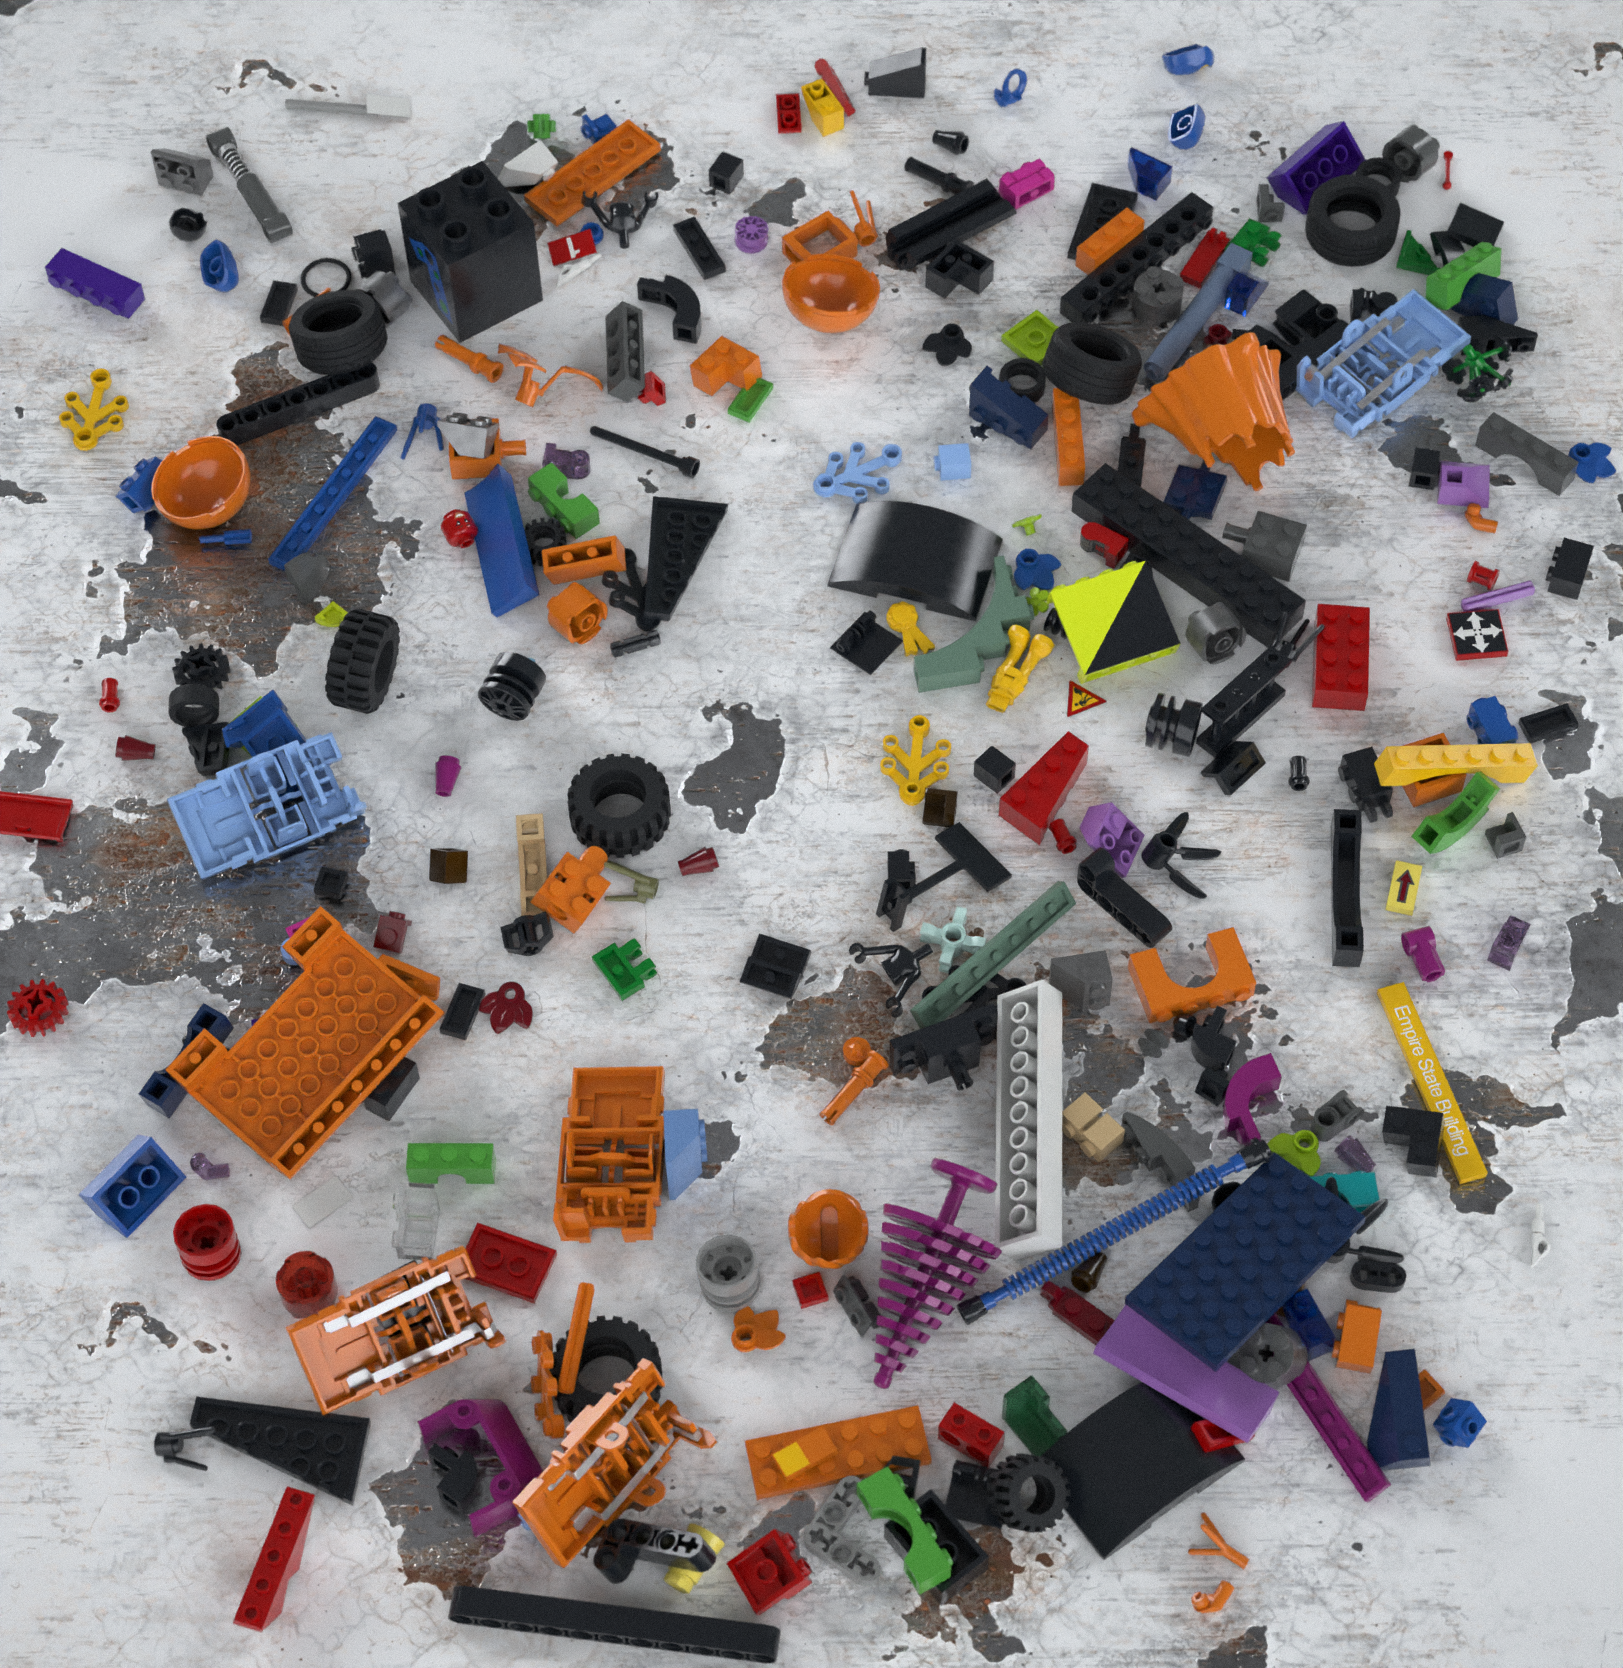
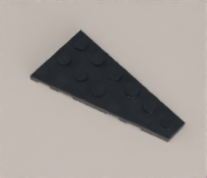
[644,496,729,621]
[190,1396,371,1506]

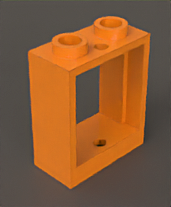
[782,211,858,263]

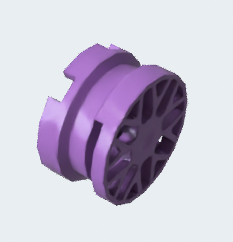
[735,216,768,254]

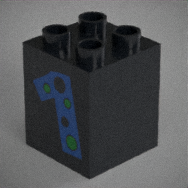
[397,161,543,343]

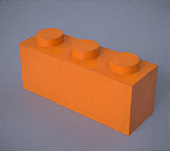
[1076,207,1145,275]
[542,535,626,585]

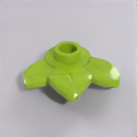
[1267,1130,1321,1177]

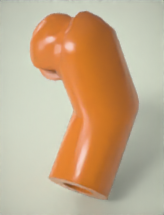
[1465,503,1498,534]
[1191,1580,1235,1613]

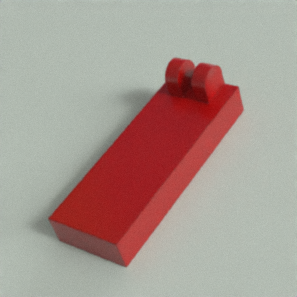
[1179,227,1230,289]

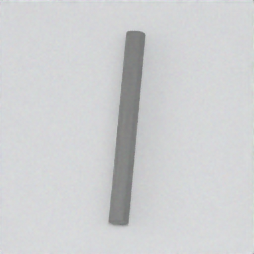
[285,99,379,115]

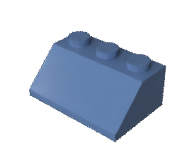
[664,1109,707,1200]

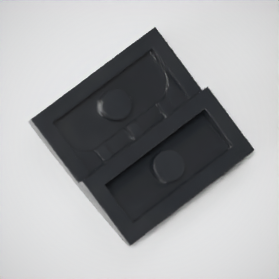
[739,933,812,999]

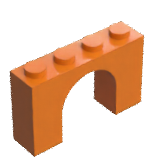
[1128,927,1256,1023]

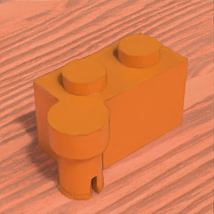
[1332,1299,1382,1374]

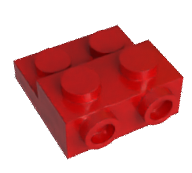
[727,1529,813,1615]

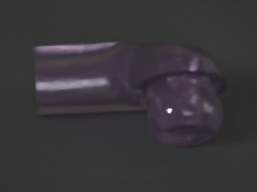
[190,1152,230,1180]

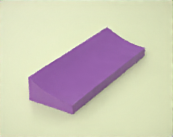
[1093,1304,1280,1443]

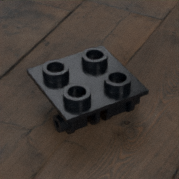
[830,610,903,675]
[945,1460,1003,1529]

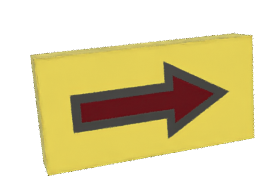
[1385,860,1422,916]

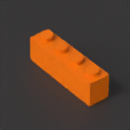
[1052,388,1085,486]

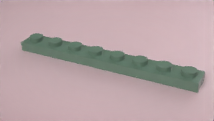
[910,881,1076,1029]

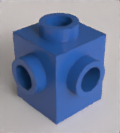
[1432,1398,1487,1448]

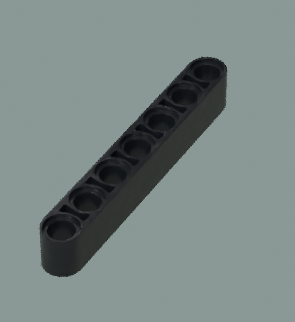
[216,362,380,446]

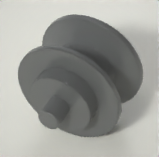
[1138,1029,1169,1058]

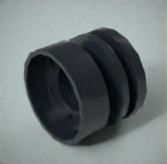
[478,652,546,721]
[1145,692,1203,757]

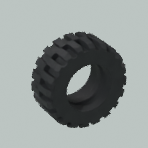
[325,609,400,714]
[567,753,671,858]
[549,1315,663,1423]

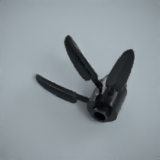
[1141,812,1222,899]
[1325,1176,1404,1264]

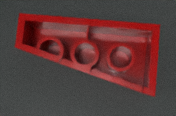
[999,731,1089,846]

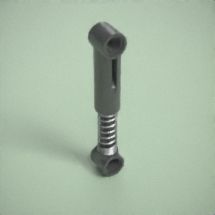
[205,127,293,243]

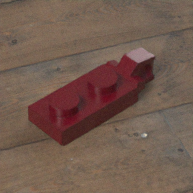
[1040,1281,1115,1345]

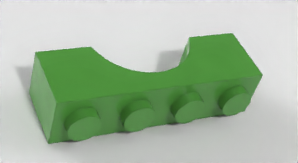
[1426,242,1502,310]
[857,1466,953,1595]

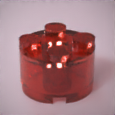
[275,1251,338,1319]

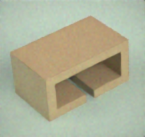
[1062,1092,1125,1162]

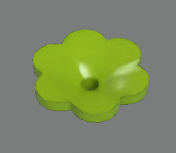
[1011,514,1042,536]

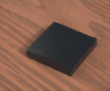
[1446,203,1504,247]

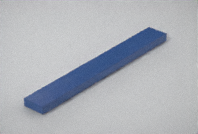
[268,416,397,571]

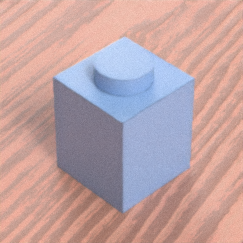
[934,443,971,481]

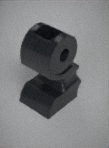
[1350,287,1398,323]

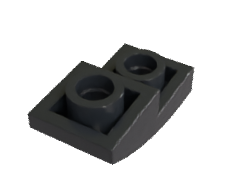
[1430,231,1465,266]

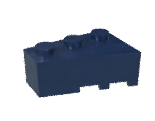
[1449,273,1518,325]
[969,365,1049,449]

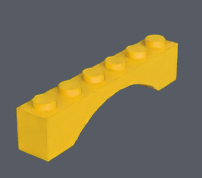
[1374,743,1538,786]

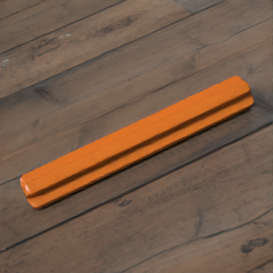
[558,1282,595,1394]

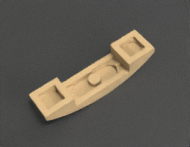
[516,813,547,916]

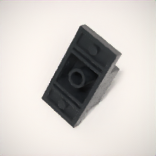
[889,1003,998,1091]

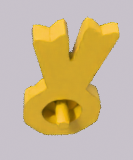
[886,601,935,657]

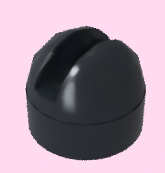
[1173,1014,1197,1037]

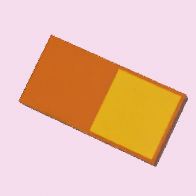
[771,1426,838,1482]

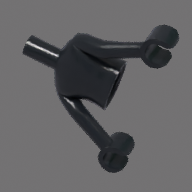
[581,191,659,249]
[849,943,933,1018]

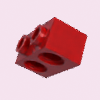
[938,1402,1005,1467]

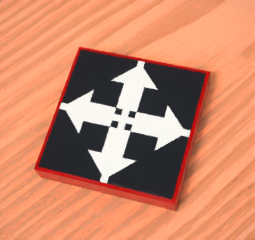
[1446,609,1509,661]

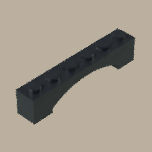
[1330,809,1364,967]

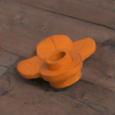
[731,1306,786,1352]

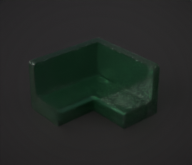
[1002,1375,1068,1456]

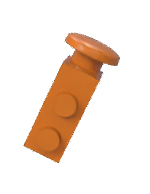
[378,954,441,1001]

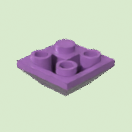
[1437,461,1490,508]
[1079,802,1145,878]

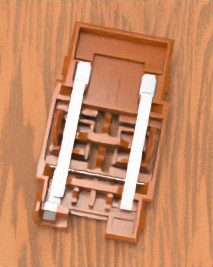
[512,1358,717,1568]

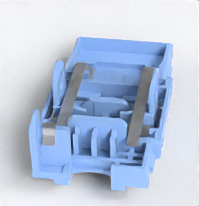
[1295,289,1471,438]

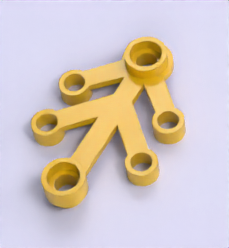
[59,368,129,451]
[880,715,951,806]

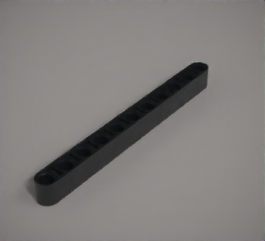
[448,1585,781,1664]

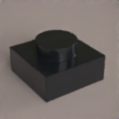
[313,866,349,900]

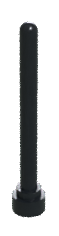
[590,426,700,478]

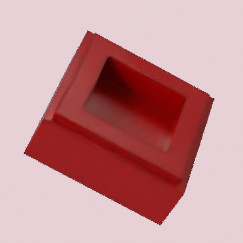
[792,1271,829,1309]

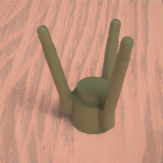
[604,860,659,904]

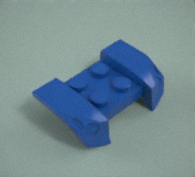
[222,690,333,803]

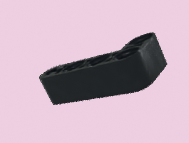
[1077,847,1172,948]
[593,1518,716,1584]

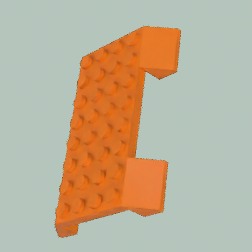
[165,906,445,1180]

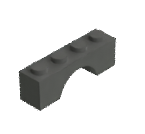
[1475,412,1579,496]

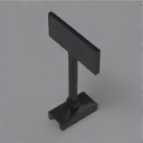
[876,822,1012,932]

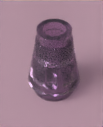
[1334,1135,1376,1173]

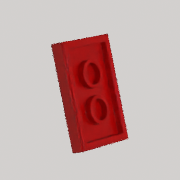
[465,1222,557,1304]

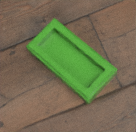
[728,378,773,423]

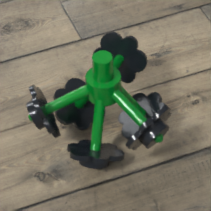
[1442,334,1514,402]

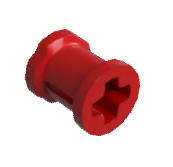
[1467,561,1500,591]

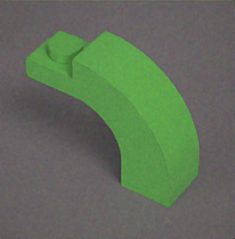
[1411,772,1500,854]

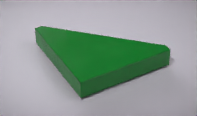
[1396,230,1440,276]

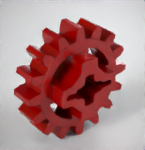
[7,979,69,1037]

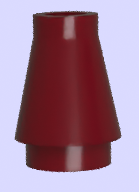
[115,735,156,761]
[678,846,719,876]

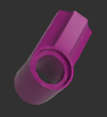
[1401,926,1445,982]

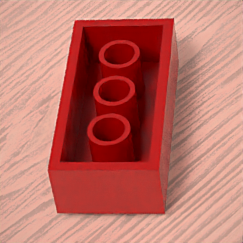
[1312,604,1370,711]

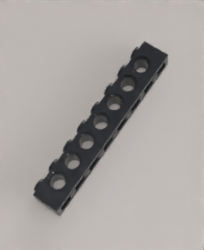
[1060,192,1213,323]

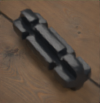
[610,630,661,657]

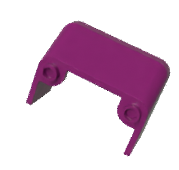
[418,1399,543,1538]

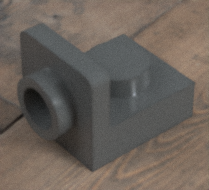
[1256,184,1285,223]

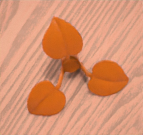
[498,344,603,407]

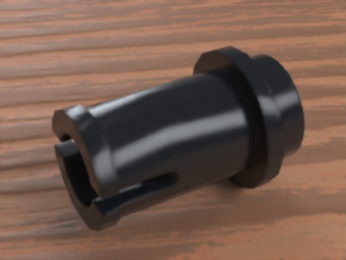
[1288,756,1310,791]

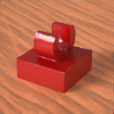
[637,371,666,406]

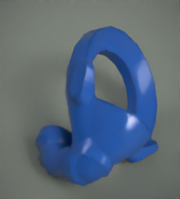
[994,69,1027,107]

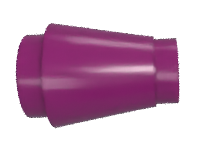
[435,755,461,797]

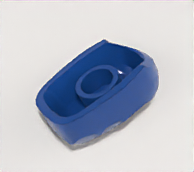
[1162,44,1214,75]
[1168,103,1206,150]
[200,240,239,292]

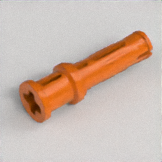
[435,335,504,383]
[819,1050,889,1126]

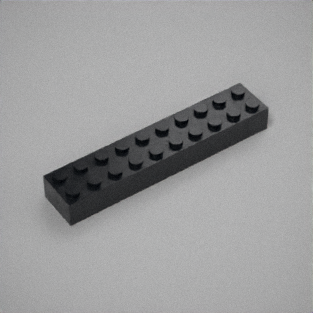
[1071,463,1306,648]

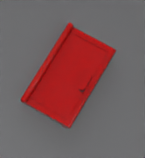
[0,791,73,842]

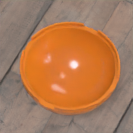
[782,254,880,333]
[151,436,251,530]

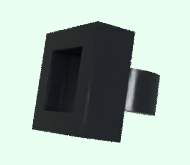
[1195,1067,1230,1107]

